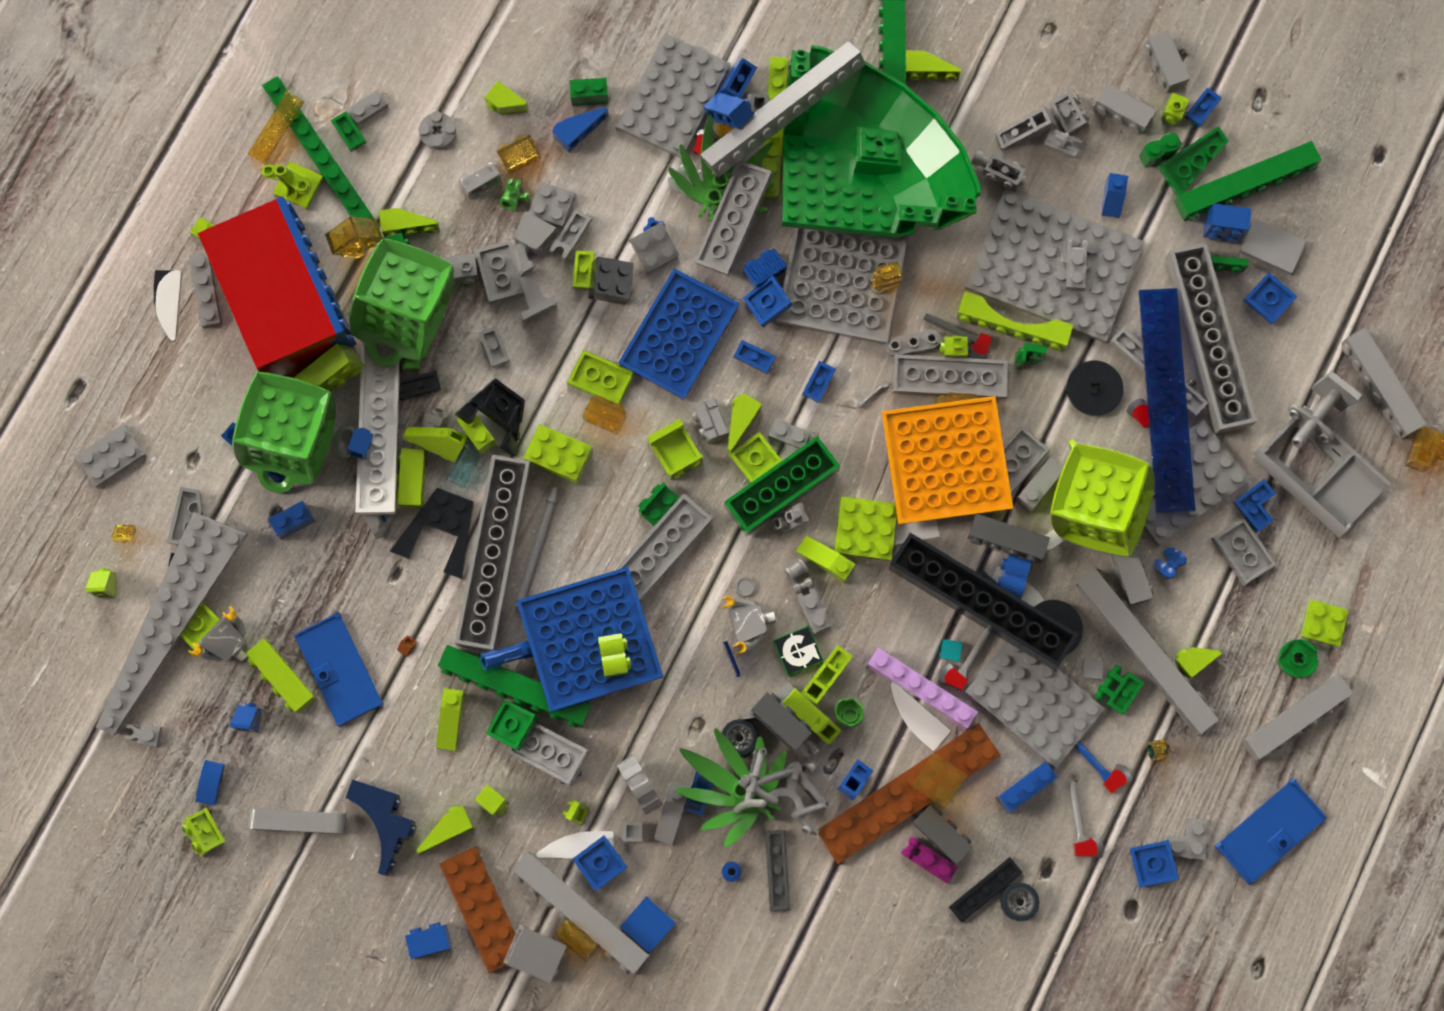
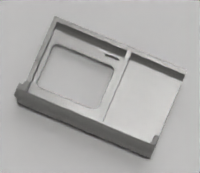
[1253,406,1391,538]

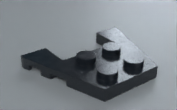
[455,378,525,457]

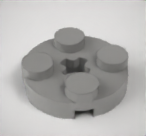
[418,111,456,150]

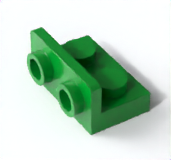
[1014,343,1047,369]
[638,482,679,527]

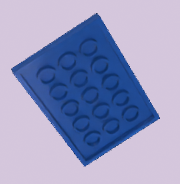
[618,268,740,400]

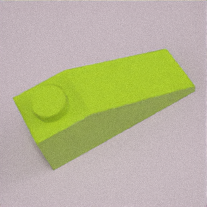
[728,392,762,454]
[796,536,856,584]
[436,688,466,751]
[417,804,474,854]

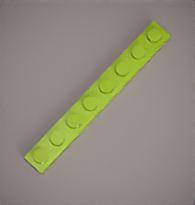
[762,56,788,199]

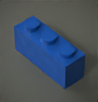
[703,92,754,129]
[996,761,1058,814]

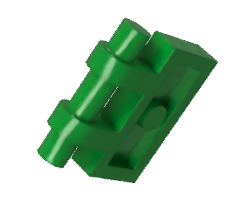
[1094,665,1144,715]

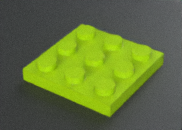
[834,496,897,561]

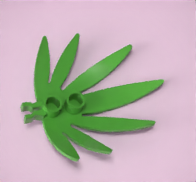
[668,115,775,222]
[675,728,787,847]

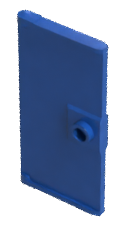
[294,612,384,727]
[1215,778,1327,885]

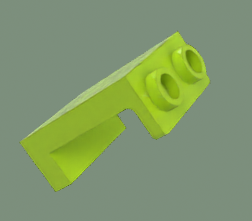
[647,418,703,480]

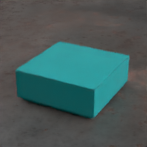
[940,639,963,662]

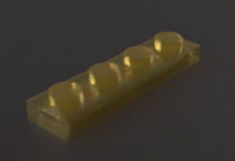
[247,91,304,165]

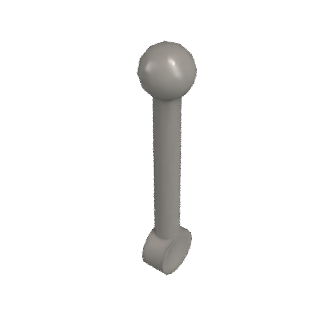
[857,380,889,408]

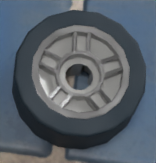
[722,719,758,757]
[1000,883,1040,921]

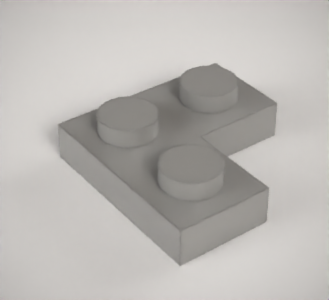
[1165,818,1208,860]

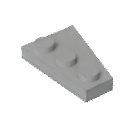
[167,486,202,545]

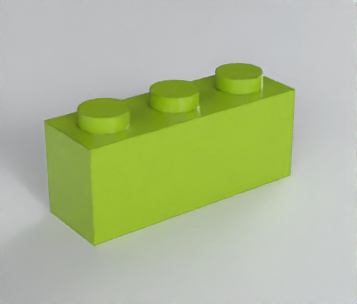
[396,448,427,509]

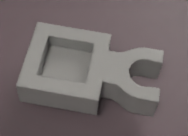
[124,724,162,747]

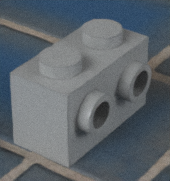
[441,254,479,286]

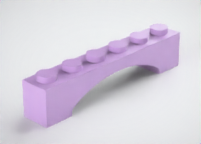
[866,648,977,730]

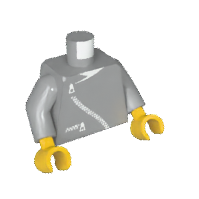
[721,596,776,656]
[188,606,247,662]

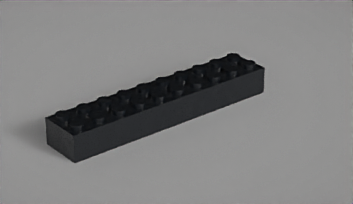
[889,532,1078,671]

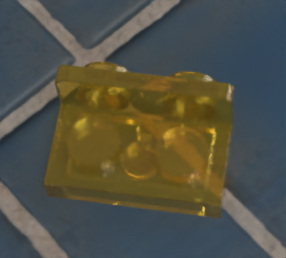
[554,919,597,961]

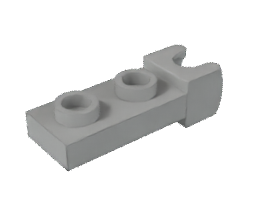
[549,209,592,263]

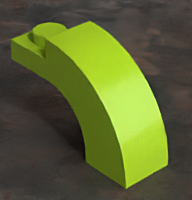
[801,645,853,705]

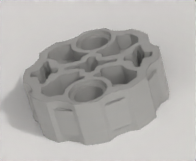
[617,755,663,815]

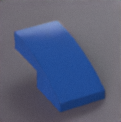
[195,760,225,806]
[684,771,713,816]

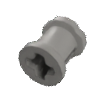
[784,558,809,583]

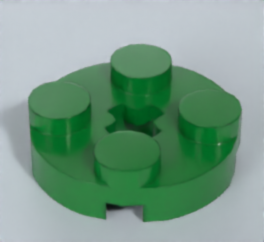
[1277,639,1318,679]

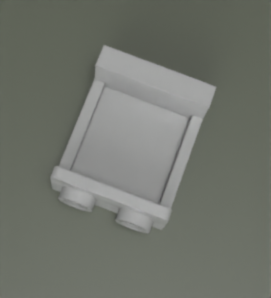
[504,925,567,983]

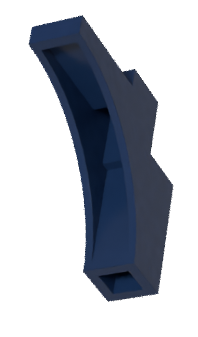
[346,779,417,876]

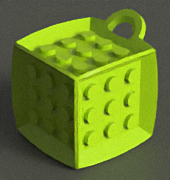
[1050,439,1155,557]

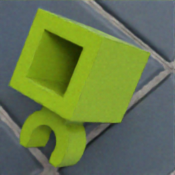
[940,336,968,358]

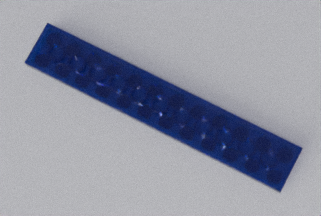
[1138,288,1196,513]

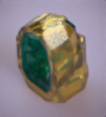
[1147,739,1172,762]

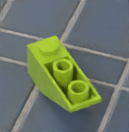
[906,50,961,81]
[379,208,440,238]
[402,427,467,463]
[782,688,842,745]

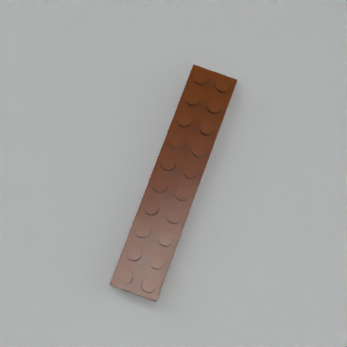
[818,723,1001,864]

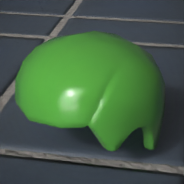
[834,698,864,728]

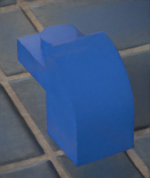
[837,759,874,801]

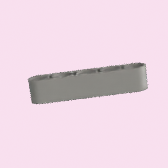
[248,809,346,834]

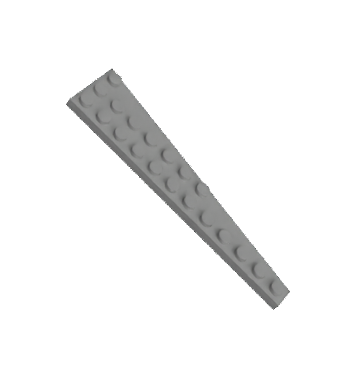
[96,512,248,735]

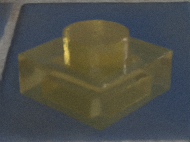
[111,524,136,543]

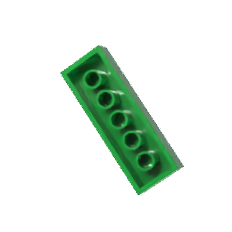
[724,436,840,537]

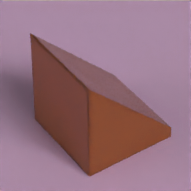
[397,635,417,657]

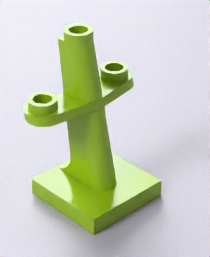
[261,161,324,210]

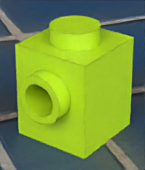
[1161,92,1189,125]

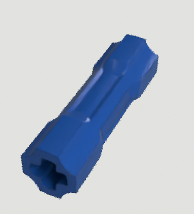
[480,640,533,670]

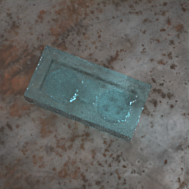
[447,445,481,488]

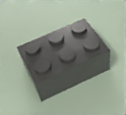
[750,692,811,752]

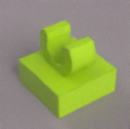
[563,800,590,826]

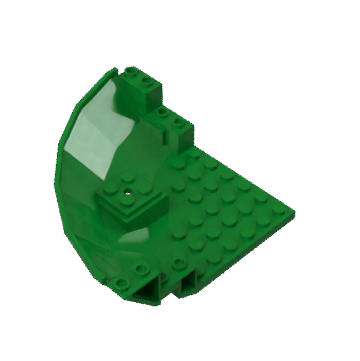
[782,45,981,238]

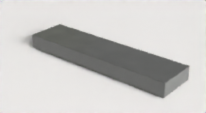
[765,830,790,911]

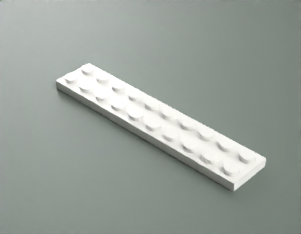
[355,341,400,515]

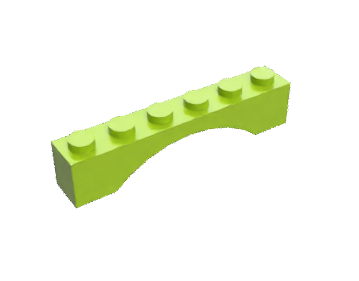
[956,292,1073,351]

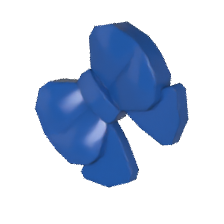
[1154,547,1187,579]

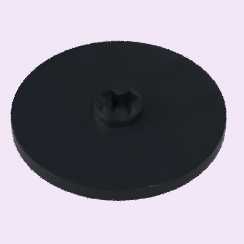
[1066,360,1124,416]
[1034,600,1083,655]

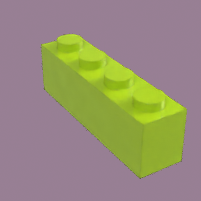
[246,638,317,714]

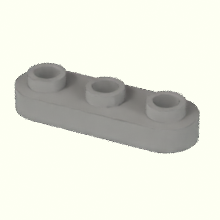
[885,330,941,357]

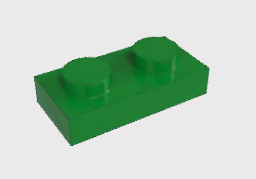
[331,111,367,152]
[1210,255,1249,273]

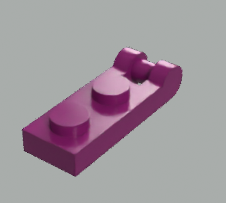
[901,837,958,884]

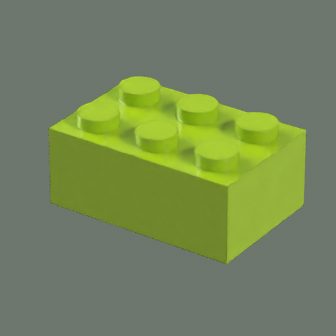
[294,343,365,394]
[523,424,593,485]

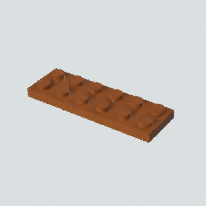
[439,846,516,973]

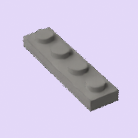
[189,252,222,328]

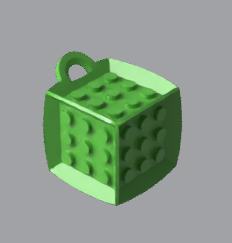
[349,238,454,367]
[232,372,336,493]

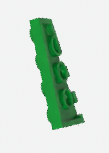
[1158,126,1229,196]

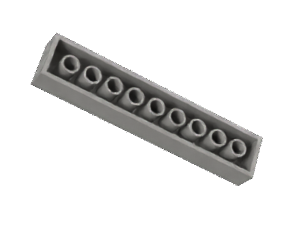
[1165,243,1257,435]
[455,455,532,651]

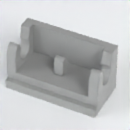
[459,161,502,199]

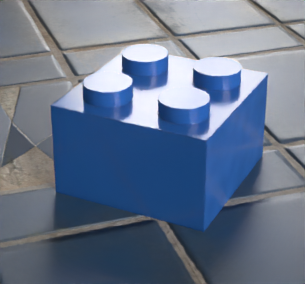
[1203,204,1251,243]

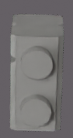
[692,398,729,444]

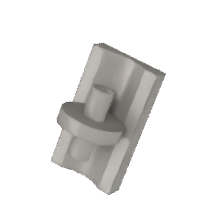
[1044,128,1082,158]
[773,503,809,534]

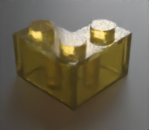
[1404,426,1444,473]

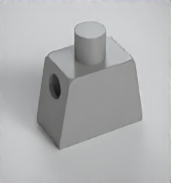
[514,210,557,255]

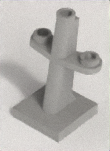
[511,243,558,324]
[1288,371,1362,448]

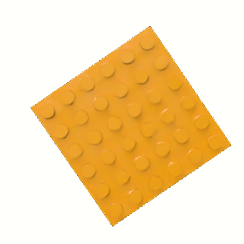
[881,396,1013,525]

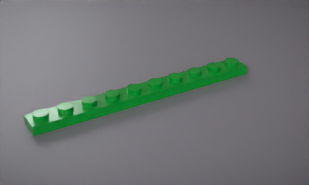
[262,76,377,233]

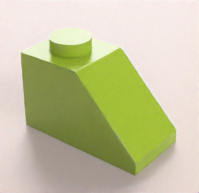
[484,81,528,115]
[85,568,116,598]
[1174,647,1222,679]

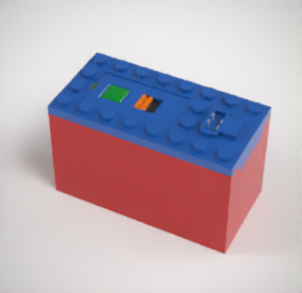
[198,196,357,378]

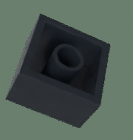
[588,257,634,305]

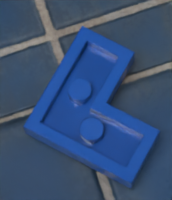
[1233,479,1276,532]

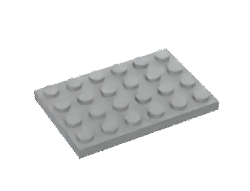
[616,34,731,159]
[1144,419,1250,546]
[965,642,1105,768]

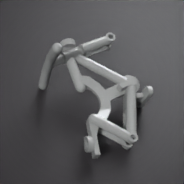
[734,748,830,836]

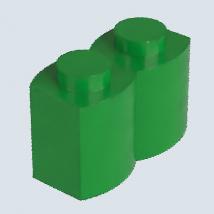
[1139,133,1182,168]

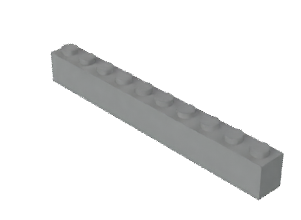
[700,41,866,177]
[1072,566,1219,736]

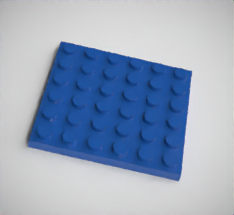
[516,567,663,713]

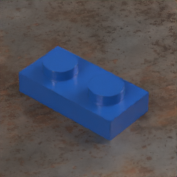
[1185,87,1222,128]
[733,340,776,374]
[802,361,836,403]

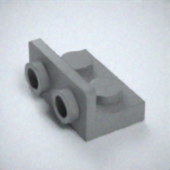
[1050,91,1090,135]

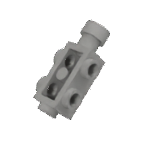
[971,150,1027,191]

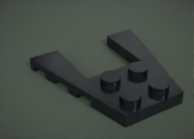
[390,488,473,580]

